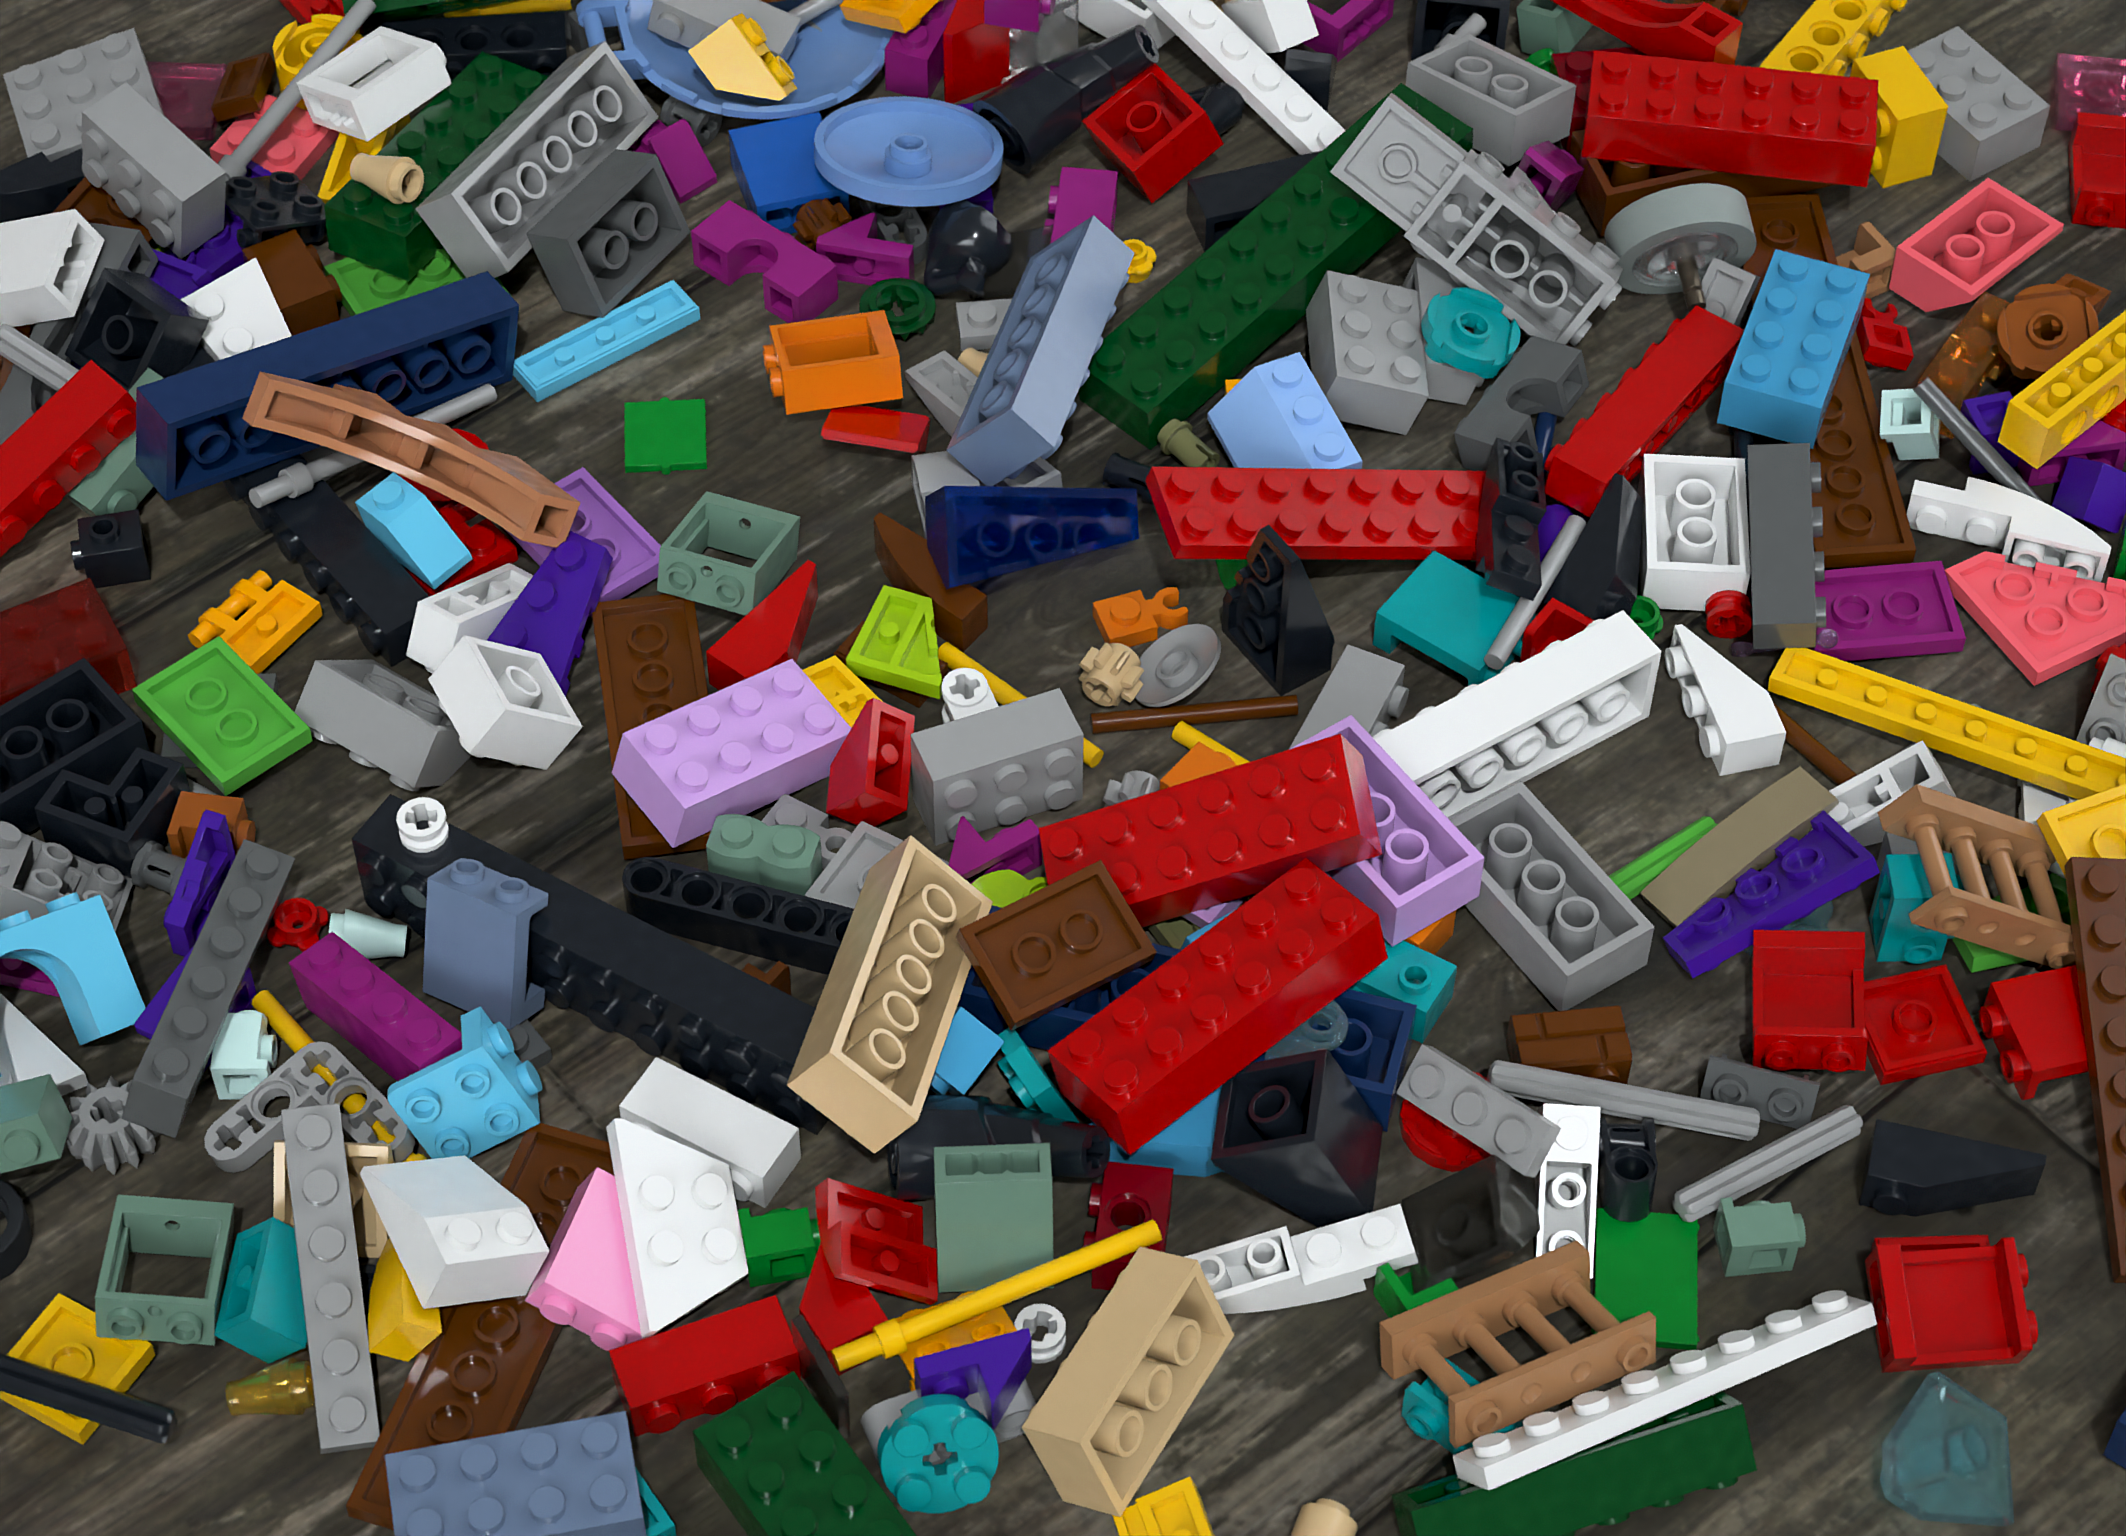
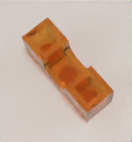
[1917,291,2011,440]

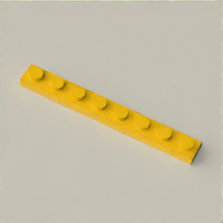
[1768,648,2126,800]

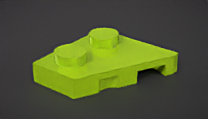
[846,585,942,699]

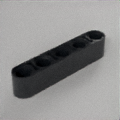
[622,857,854,975]

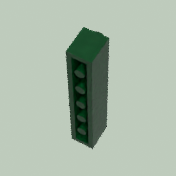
[1391,1391,1757,1536]

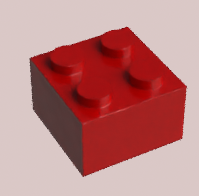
[1082,64,1224,203]

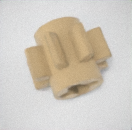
[1079,643,1144,706]

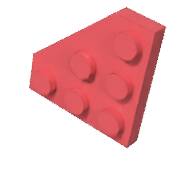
[1945,551,2126,686]

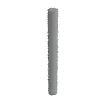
[1484,515,1586,670]

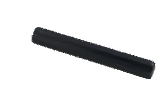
[0,1353,178,1444]

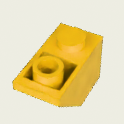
[688,13,798,101]

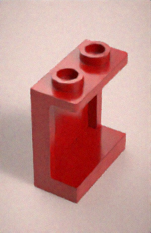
[2068,112,2126,229]
[1752,930,1868,1072]
[1979,965,2089,1101]
[1865,1237,2038,1373]

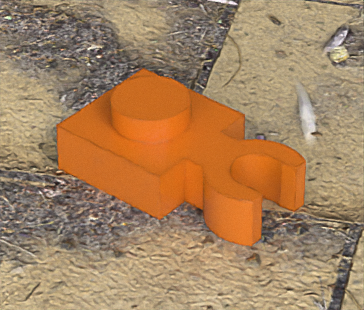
[1092,587,1188,647]

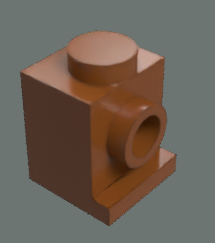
[167,791,256,859]

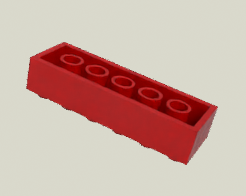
[1581,50,1878,187]
[1039,733,1382,927]
[1047,858,1388,1155]

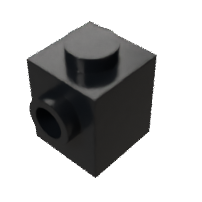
[70,509,151,589]

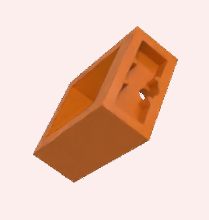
[762,310,903,415]

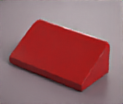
[821,405,930,454]

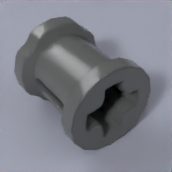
[660,95,722,147]
[131,841,187,899]

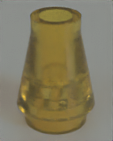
[226,1357,315,1417]

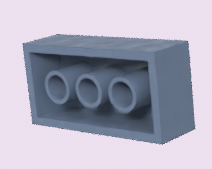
[385,1411,646,1536]

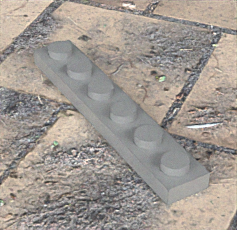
[281,1103,380,1454]

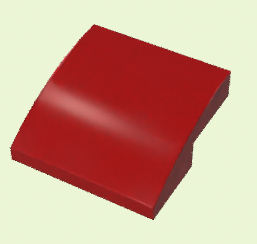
[815,1178,938,1305]

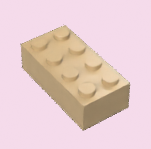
[1022,1247,1234,1517]

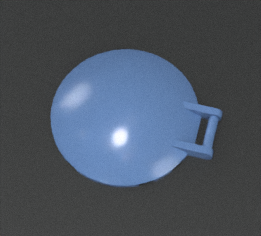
[576,0,893,119]

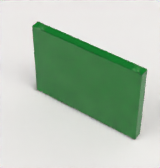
[1591,1208,1700,1350]

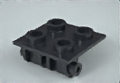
[225,171,327,248]

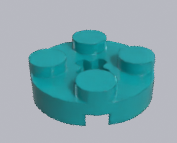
[1421,287,1520,379]
[877,1394,999,1514]

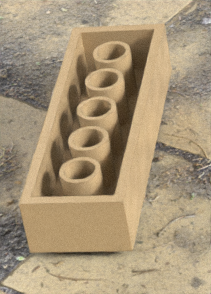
[787,835,993,1154]

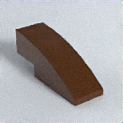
[874,512,988,652]

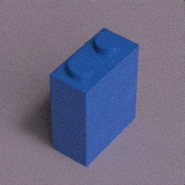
[728,112,850,234]

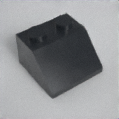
[64,268,210,391]

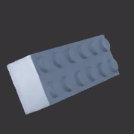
[946,215,1135,488]

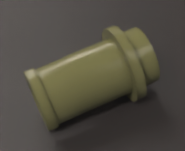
[1157,419,1220,467]

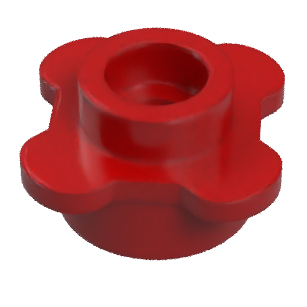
[267,898,329,952]

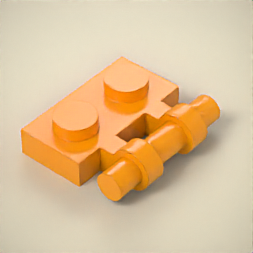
[188,570,323,674]

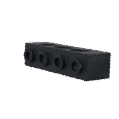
[381,11,569,81]

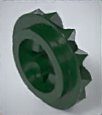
[859,278,936,341]

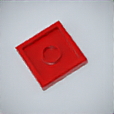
[1864,964,1987,1085]

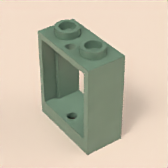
[657,491,800,615]
[95,1194,234,1345]

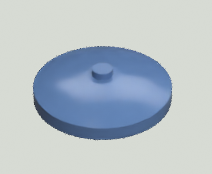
[814,96,1003,207]

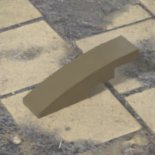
[1640,766,1839,928]

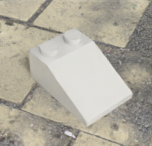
[360,1155,549,1309]

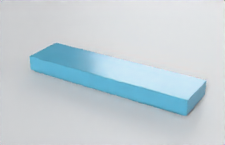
[513,280,700,402]

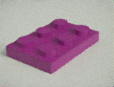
[1808,561,1966,661]

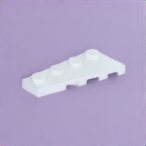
[181,257,292,361]

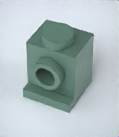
[1713,1197,1806,1277]

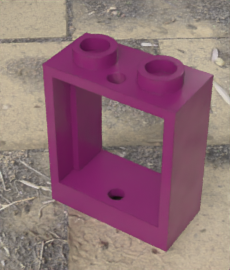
[1302,0,1394,63]

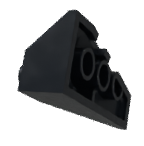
[1222,525,1335,696]

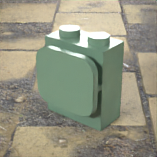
[934,1143,1054,1293]

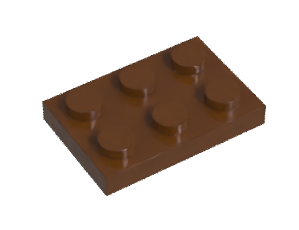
[956,860,1157,1031]

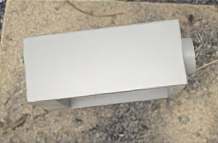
[296,26,452,142]

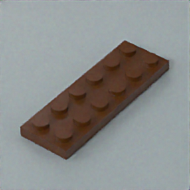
[592,594,711,860]

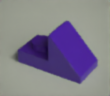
[914,1328,1032,1430]

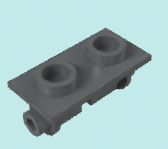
[1700,1053,1820,1129]

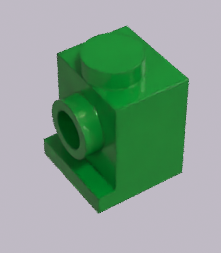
[737,1207,821,1288]

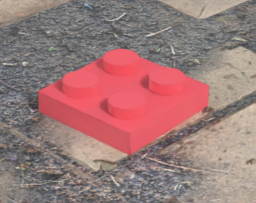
[210,94,340,180]

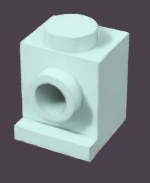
[1880,389,1940,460]
[210,1010,278,1099]

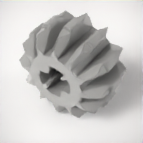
[67,1076,161,1175]

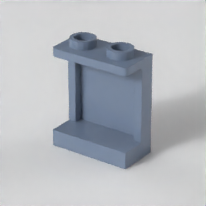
[423,858,548,1030]

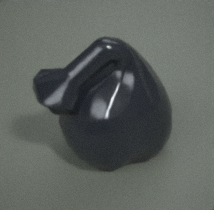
[924,200,1014,298]

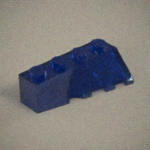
[925,486,1139,589]

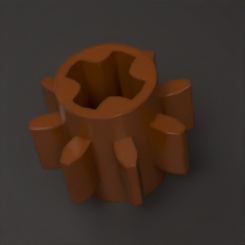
[792,198,852,252]

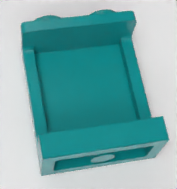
[1373,551,1535,686]

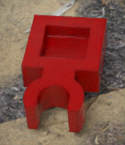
[1856,298,1914,371]

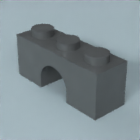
[1454,335,1589,471]

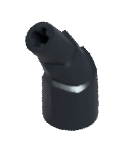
[972,25,1159,174]
[886,1095,1111,1201]

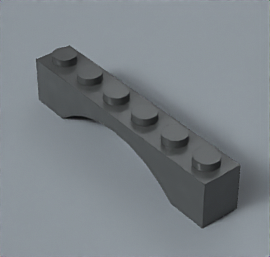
[0,223,159,445]
[122,839,295,1138]

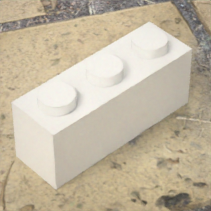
[619,1057,801,1208]

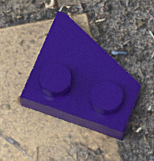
[164,809,236,957]

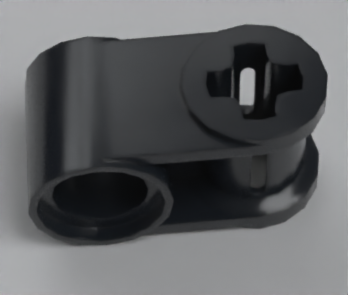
[1598,1118,1658,1222]

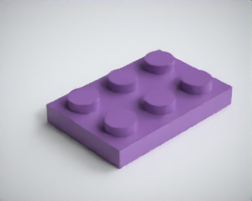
[504,467,661,618]

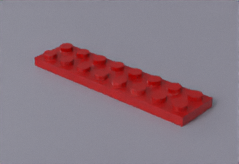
[1145,467,1486,560]

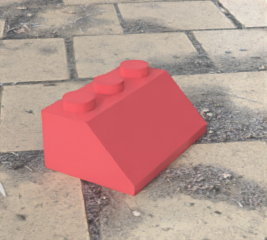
[1889,178,2064,312]

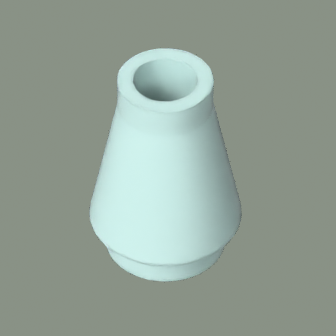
[329,909,408,959]

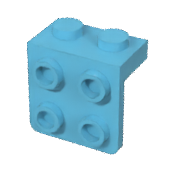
[387,1006,543,1159]

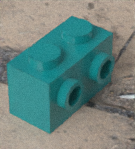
[1869,853,1965,964]
[1348,938,1457,1043]
[214,1217,307,1364]

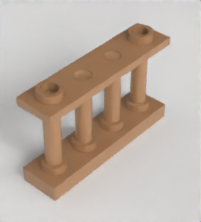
[1878,784,2076,969]
[1379,1240,1656,1448]

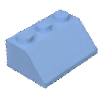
[1207,352,1363,469]

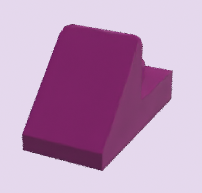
[626,119,717,204]
[816,213,915,286]
[948,816,1042,884]

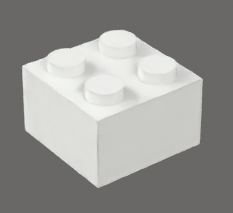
[428,635,583,770]

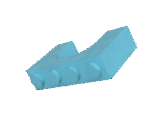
[0,892,145,1077]

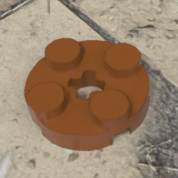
[1997,284,2099,380]

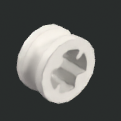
[396,797,449,853]
[1014,1304,1066,1363]

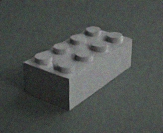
[1450,781,1654,1011]

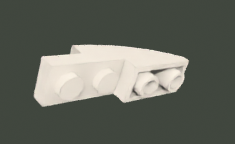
[1906,476,2111,582]
[1185,1204,1418,1314]

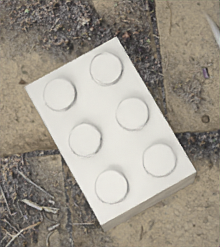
[1637,454,1751,611]

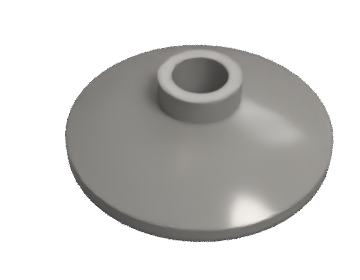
[1135,624,1221,707]

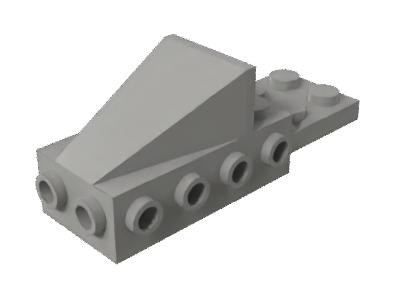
[1330,92,1624,347]

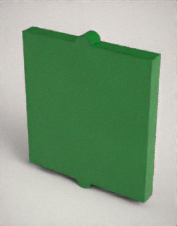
[624,397,707,475]

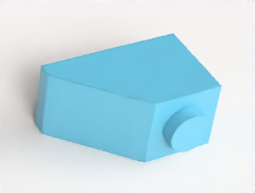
[355,472,473,589]

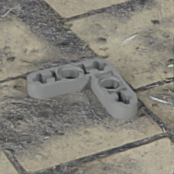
[204,1041,415,1173]

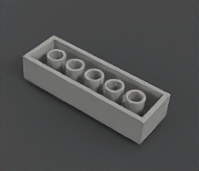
[416,41,658,278]

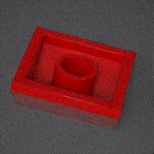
[943,0,1010,104]

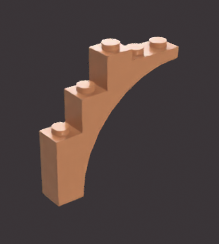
[242,371,580,548]

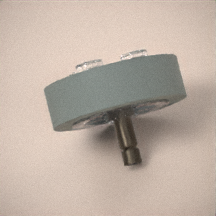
[1605,183,1757,312]

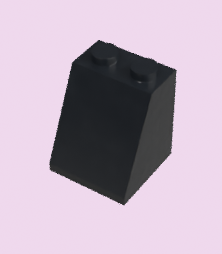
[1411,0,1511,61]
[1211,1049,1383,1228]

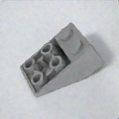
[0,821,133,931]

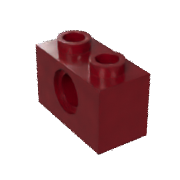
[1083,1161,1174,1291]

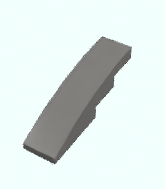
[905,350,1063,510]

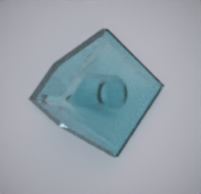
[1880,1371,2014,1526]

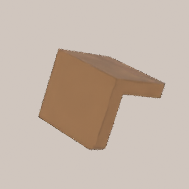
[1836,221,1896,299]

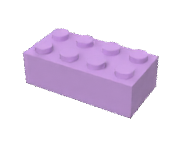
[612,659,851,848]
[1291,715,1485,947]

